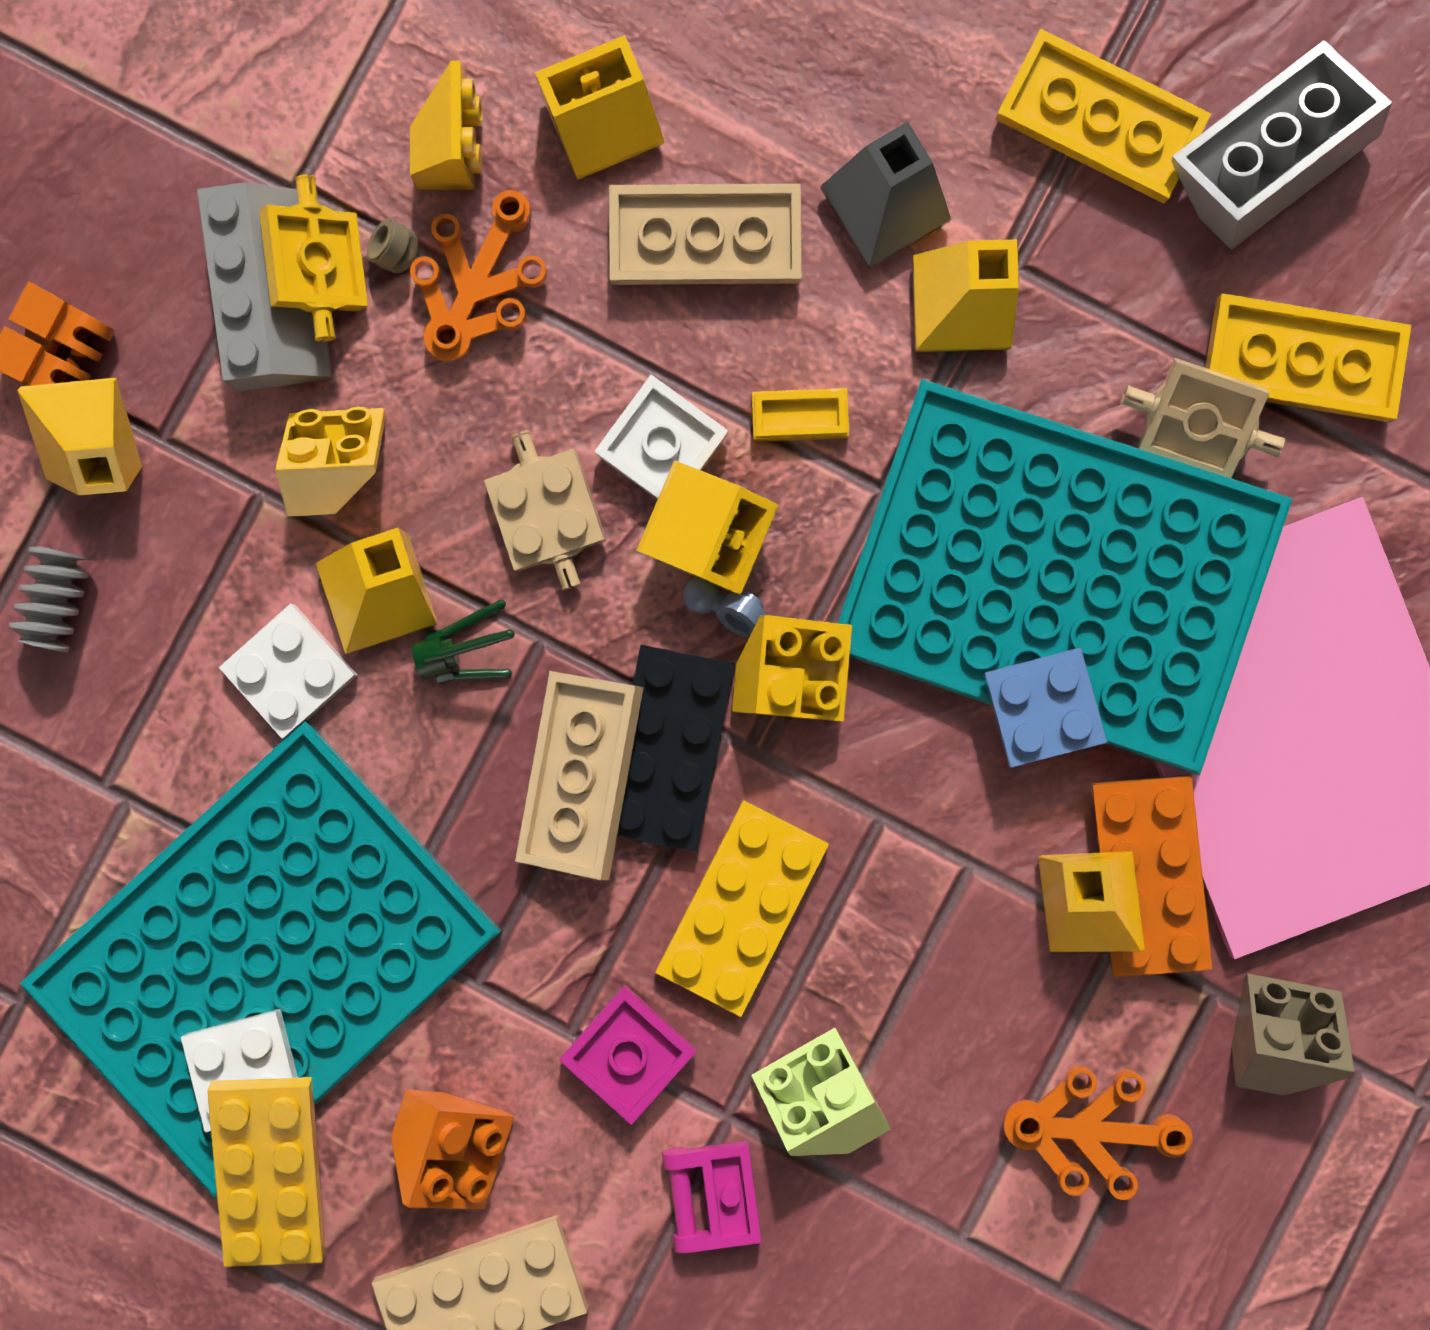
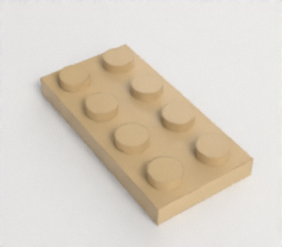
[609,184,802,285]
[515,671,644,880]
[372,1215,588,1330]

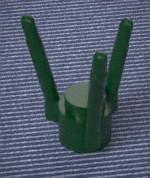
[412,599,515,684]

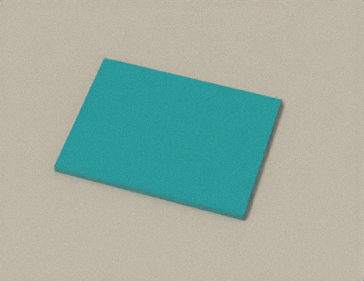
[838,379,1293,775]
[19,720,502,1198]

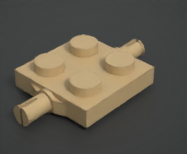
[1120,358,1285,478]
[484,430,607,591]

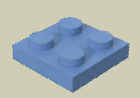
[984,647,1107,768]

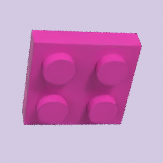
[559,984,697,1125]

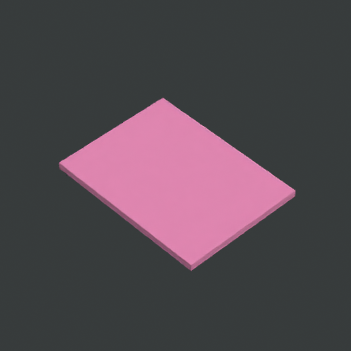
[1153,497,1430,959]

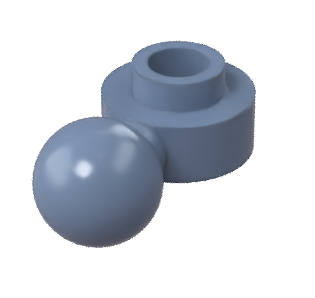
[683,577,767,638]

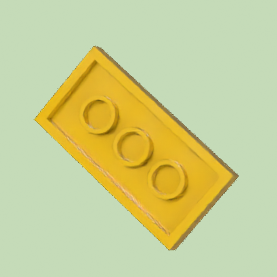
[995,29,1211,204]
[1205,293,1412,422]
[655,800,829,1017]
[207,1077,325,1267]

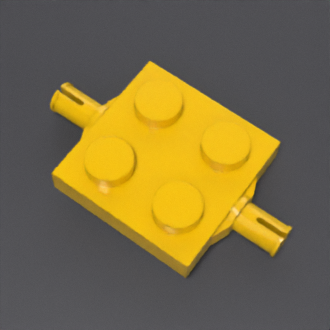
[259,174,368,342]

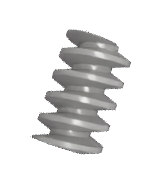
[8,546,92,653]

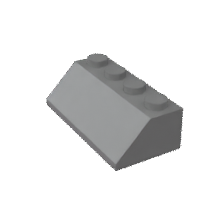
[1171,40,1392,250]
[197,182,333,392]

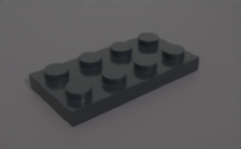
[617,645,735,852]

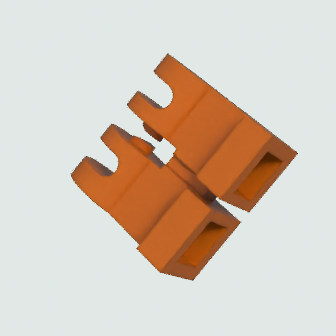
[0,281,115,386]

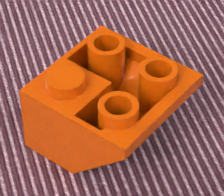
[391,1089,514,1209]

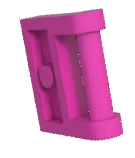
[662,1141,762,1253]

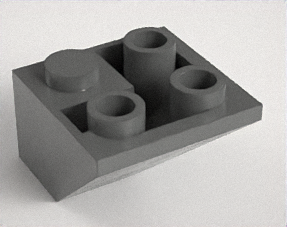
[820,121,951,269]

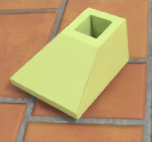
[752,1028,891,1156]

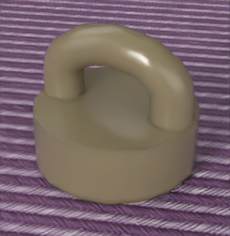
[367,218,419,273]

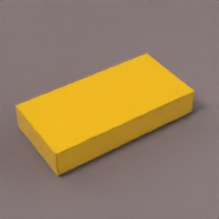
[752,388,849,442]

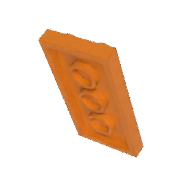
[1092,774,1213,977]

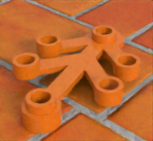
[410,190,547,362]
[1003,1065,1193,1200]

